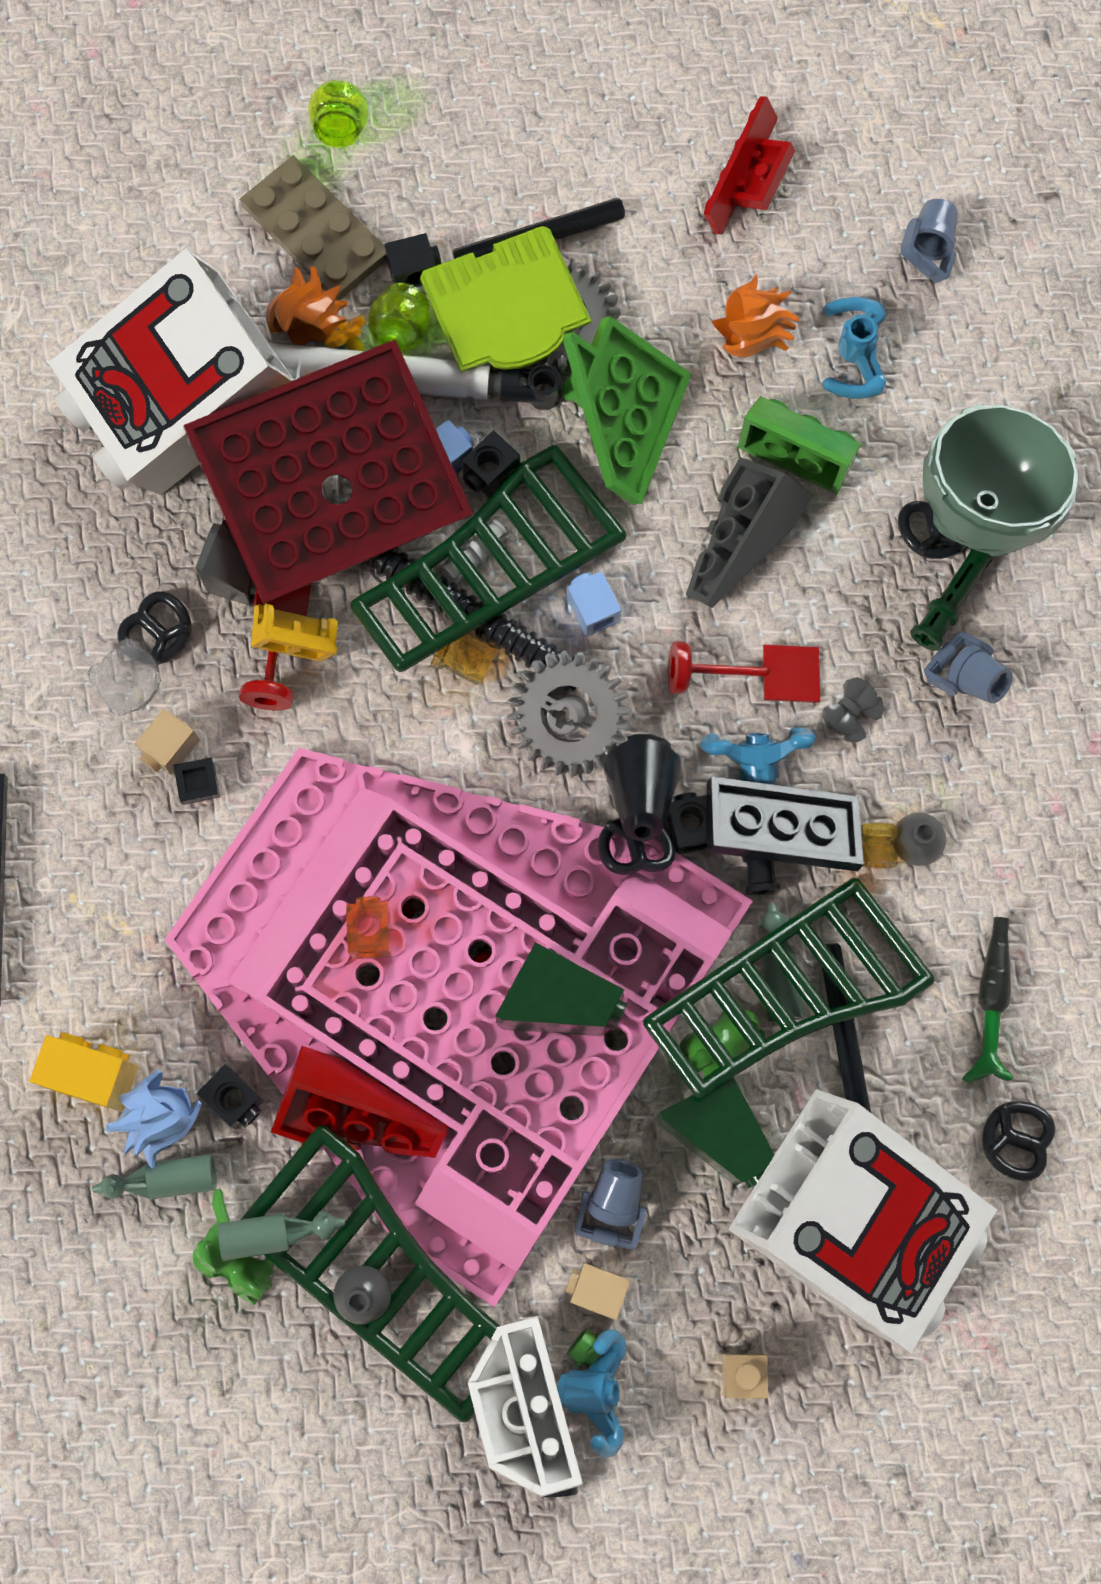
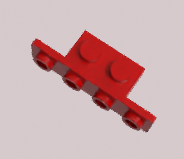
[704,96,795,235]

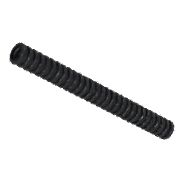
[360,548,577,693]

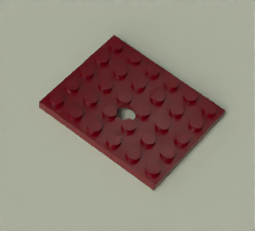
[183,339,473,605]

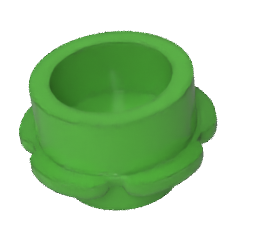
[567,1328,600,1367]

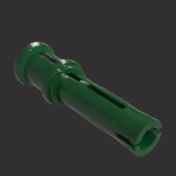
[910,548,993,651]

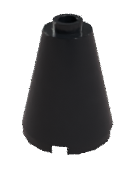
[604,734,681,841]

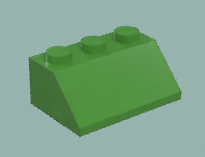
[737,396,862,495]

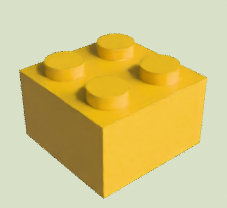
[29,1031,139,1113]

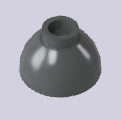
[892,812,946,866]
[333,1266,391,1325]

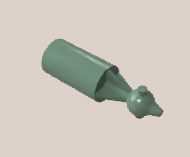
[758,902,804,1022]
[92,1154,217,1200]
[218,1211,345,1261]

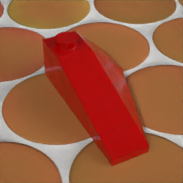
[271,1046,449,1158]

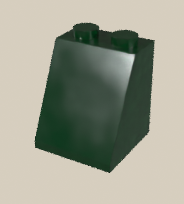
[495,942,627,1036]
[655,1077,775,1189]

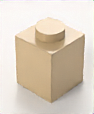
[135,708,200,775]
[565,1263,630,1320]
[722,1353,768,1399]

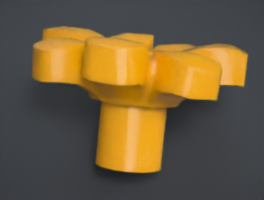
[324,315,367,351]

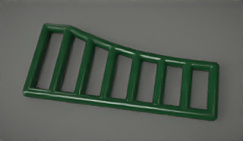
[350,445,627,672]
[643,878,935,1099]
[240,1125,500,1422]

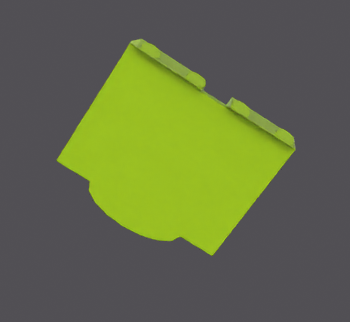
[420,226,592,373]

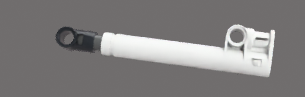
[268,342,561,410]

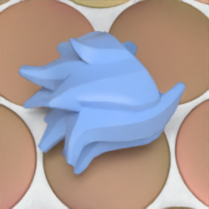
[105,1070,201,1169]

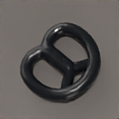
[898,501,965,559]
[117,591,192,665]
[598,818,676,875]
[982,1101,1056,1181]

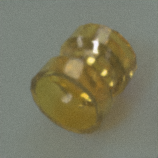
[861,823,898,869]

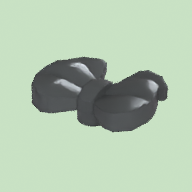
[822,677,884,742]

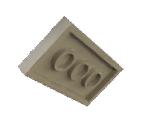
[239,155,387,300]

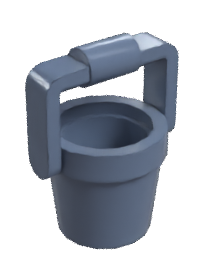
[901,199,958,283]
[924,632,1013,704]
[575,1159,647,1250]

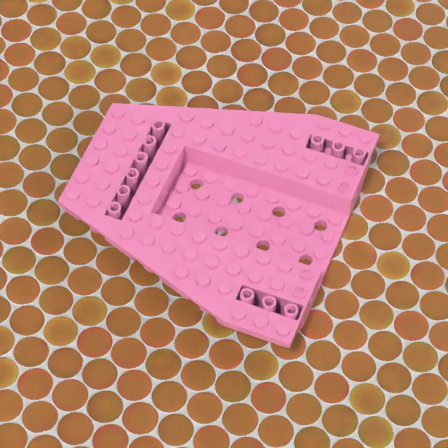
[164,748,753,1308]

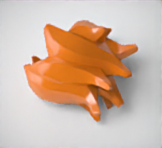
[266,266,347,345]
[711,274,800,358]

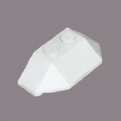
[468,1316,583,1497]

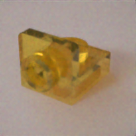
[430,634,496,685]

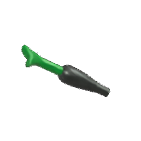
[962,917,1014,1082]

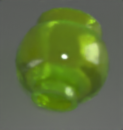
[308,80,369,148]
[368,283,430,351]

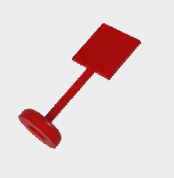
[239,585,311,711]
[668,641,820,703]

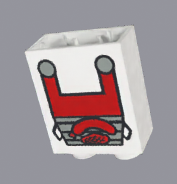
[49,248,294,495]
[728,1089,997,1353]

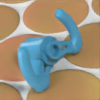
[823,297,886,399]
[700,727,816,785]
[557,1329,626,1458]

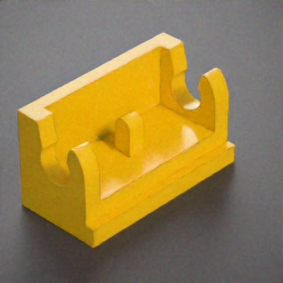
[251,604,337,662]

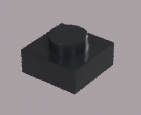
[173,757,220,805]

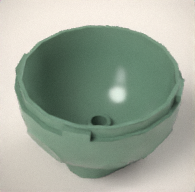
[923,404,1078,557]

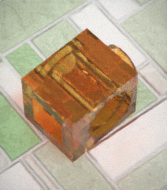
[346,896,392,959]

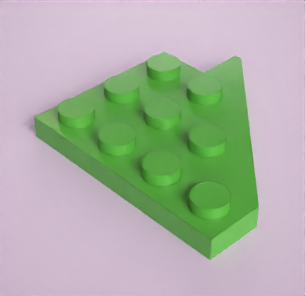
[563,316,692,505]

